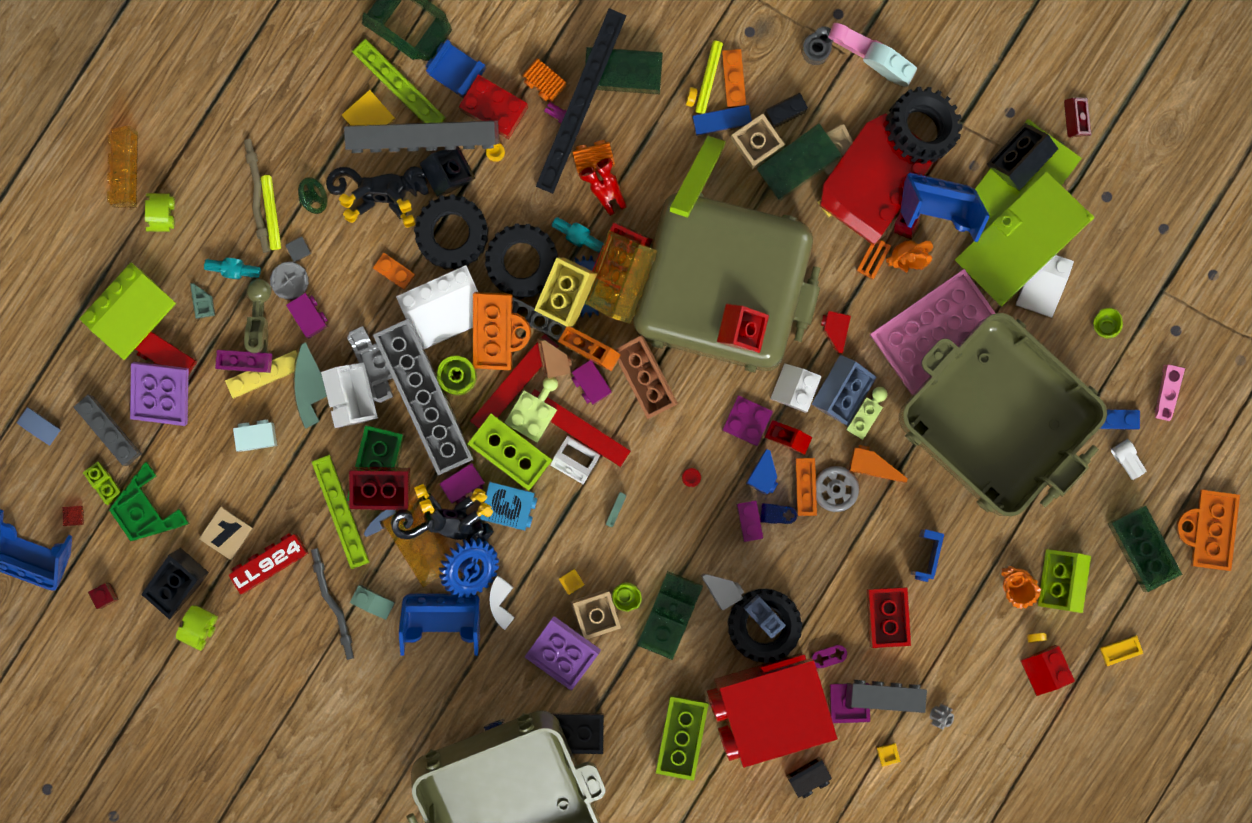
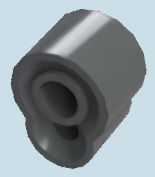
[802,26,833,65]

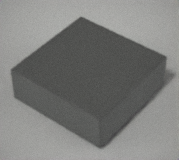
[285,236,311,263]

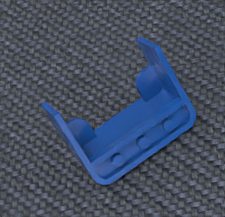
[901,173,990,242]
[0,509,72,591]
[399,594,480,656]

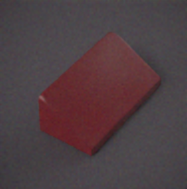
[1064,98,1091,138]

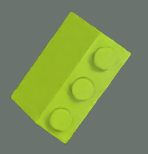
[1038,549,1091,613]

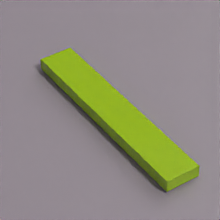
[352,39,446,123]
[670,136,726,218]
[311,455,370,569]

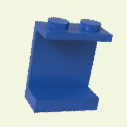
[426,39,486,99]
[911,529,944,582]

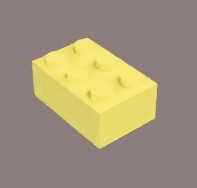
[534,258,597,327]

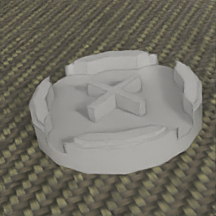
[270,262,309,300]

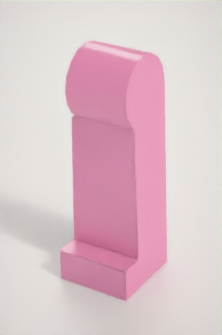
[828,23,882,58]
[1155,365,1185,421]

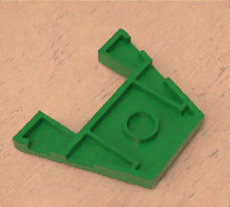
[109,462,190,541]

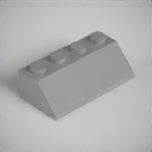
[700,573,744,611]

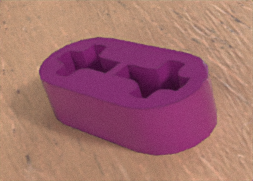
[811,645,847,668]

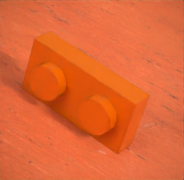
[373,253,415,290]

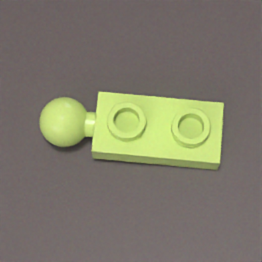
[846,387,888,440]

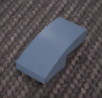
[16,407,61,446]
[364,510,397,537]
[743,595,786,638]

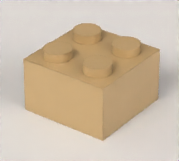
[731,114,785,170]
[570,589,621,639]

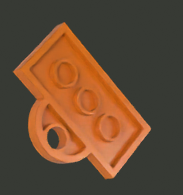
[473,292,531,370]
[1176,490,1240,571]

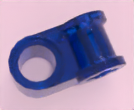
[760,503,797,524]

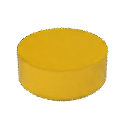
[685,87,697,107]
[486,143,505,162]
[1027,633,1047,643]

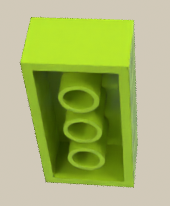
[656,695,709,781]

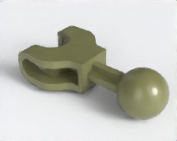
[244,279,271,353]

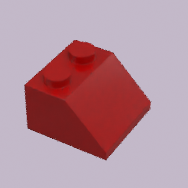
[717,304,769,353]
[1020,645,1075,696]

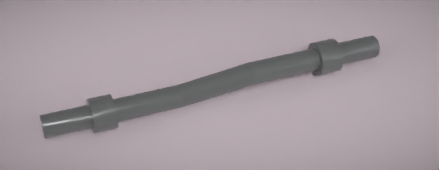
[311,548,354,660]

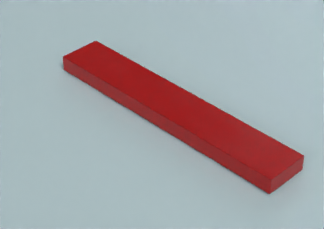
[470,334,559,429]
[531,389,631,467]

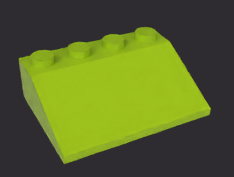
[79,262,176,360]

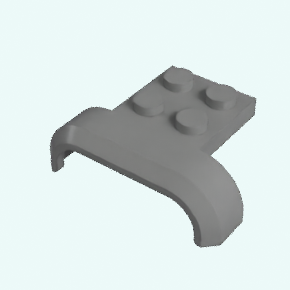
[347,326,393,403]

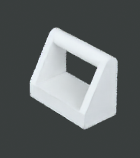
[551,436,600,484]

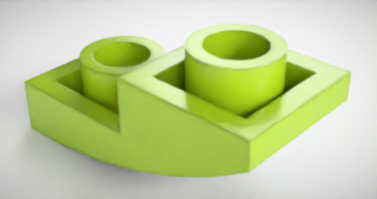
[83,461,122,505]

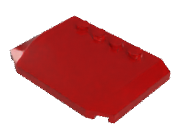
[819,113,932,245]

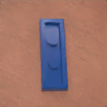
[693,105,752,135]

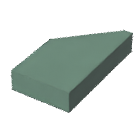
[190,283,215,319]
[606,492,626,527]

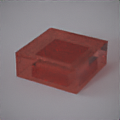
[62,506,84,526]

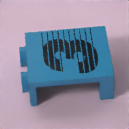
[480,482,538,531]

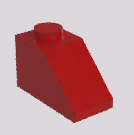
[821,311,851,355]
[765,420,813,455]

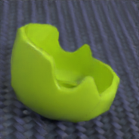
[1093,308,1123,339]
[612,582,642,612]

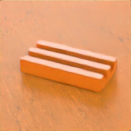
[856,240,891,280]

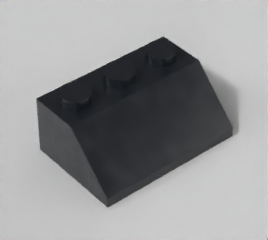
[987,123,1058,191]

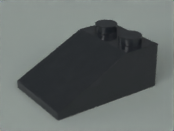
[141,547,209,620]

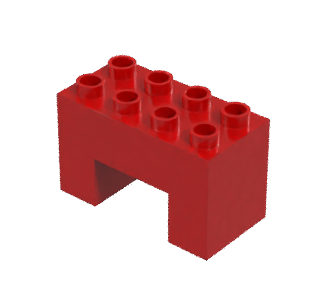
[707,653,838,768]

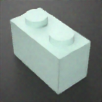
[233,420,277,452]

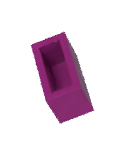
[286,293,328,339]
[571,360,612,405]
[440,463,485,504]
[736,501,763,542]

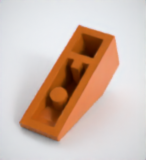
[558,326,620,371]
[849,445,908,483]

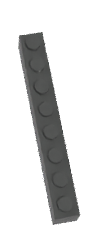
[344,120,499,153]

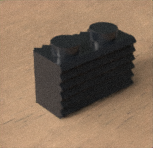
[765,93,808,129]

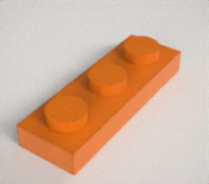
[722,49,746,108]
[795,458,817,516]

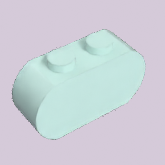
[863,42,917,87]

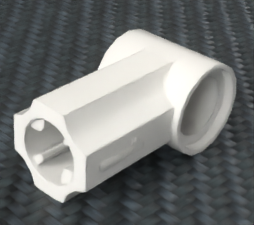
[1111,439,1147,480]

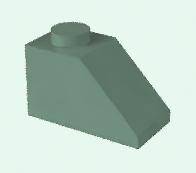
[350,585,395,620]

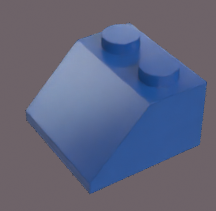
[746,449,778,495]

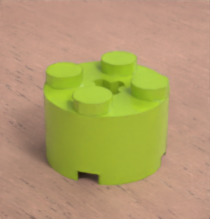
[145,193,175,232]
[437,356,477,395]
[176,605,218,651]

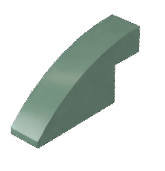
[294,342,327,429]

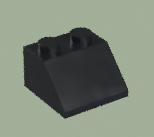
[419,146,476,197]
[786,757,832,799]

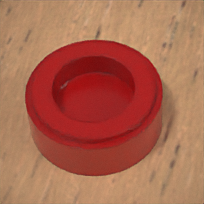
[682,468,701,487]

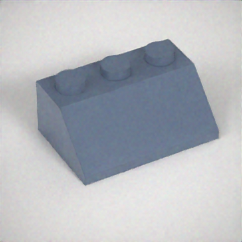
[812,355,877,426]

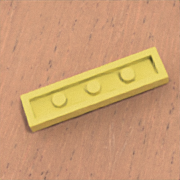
[225,350,298,399]

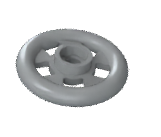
[816,466,859,512]

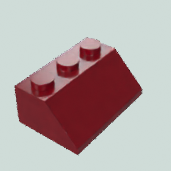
[349,467,410,510]

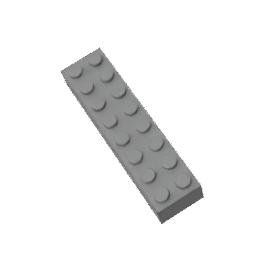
[373,318,474,475]

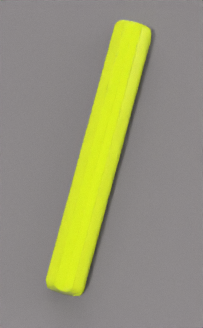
[695,40,723,114]
[261,175,281,250]

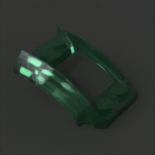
[362,0,452,61]

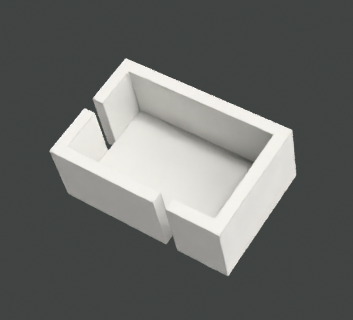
[321,363,378,428]

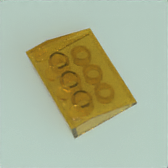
[585,230,657,324]

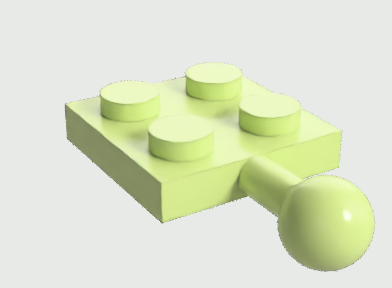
[505,377,558,443]

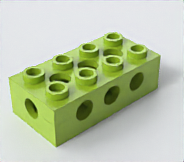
[468,414,552,491]

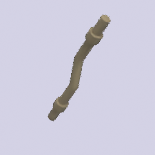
[244,139,270,253]

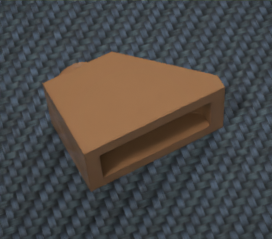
[537,338,572,378]

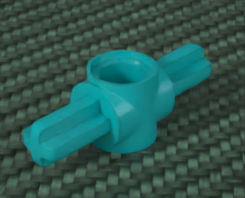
[552,217,604,253]
[204,258,261,280]

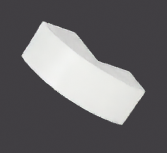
[490,576,515,630]

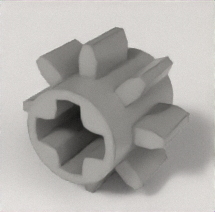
[930,704,954,730]

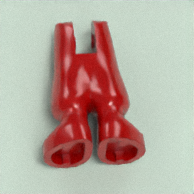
[579,158,627,216]

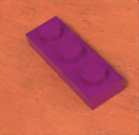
[215,350,272,373]

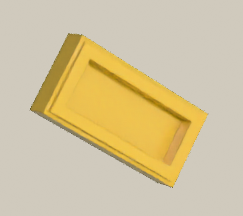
[1100,635,1144,666]

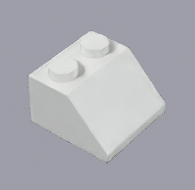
[770,363,821,413]

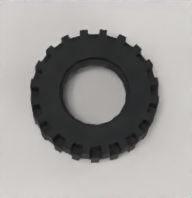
[885,87,962,164]
[414,194,488,270]
[485,223,558,299]
[728,589,802,663]

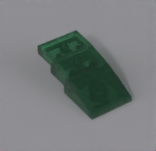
[637,571,703,660]

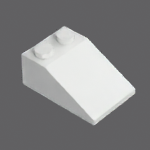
[1016,255,1074,318]

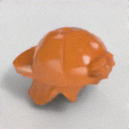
[886,240,933,273]
[1001,566,1042,609]

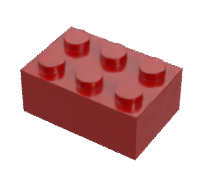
[459,74,528,140]
[866,587,911,648]

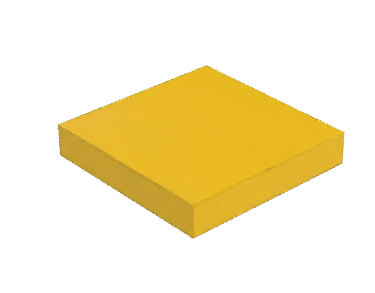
[342,90,395,126]

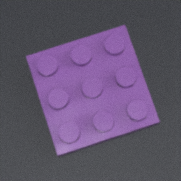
[130,362,189,426]
[525,616,601,691]

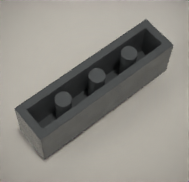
[74,395,142,466]
[845,680,927,713]

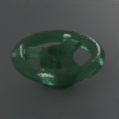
[298,177,328,214]

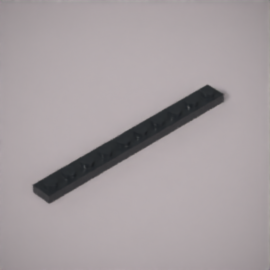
[536,8,627,194]

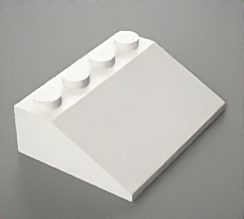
[396,265,478,349]

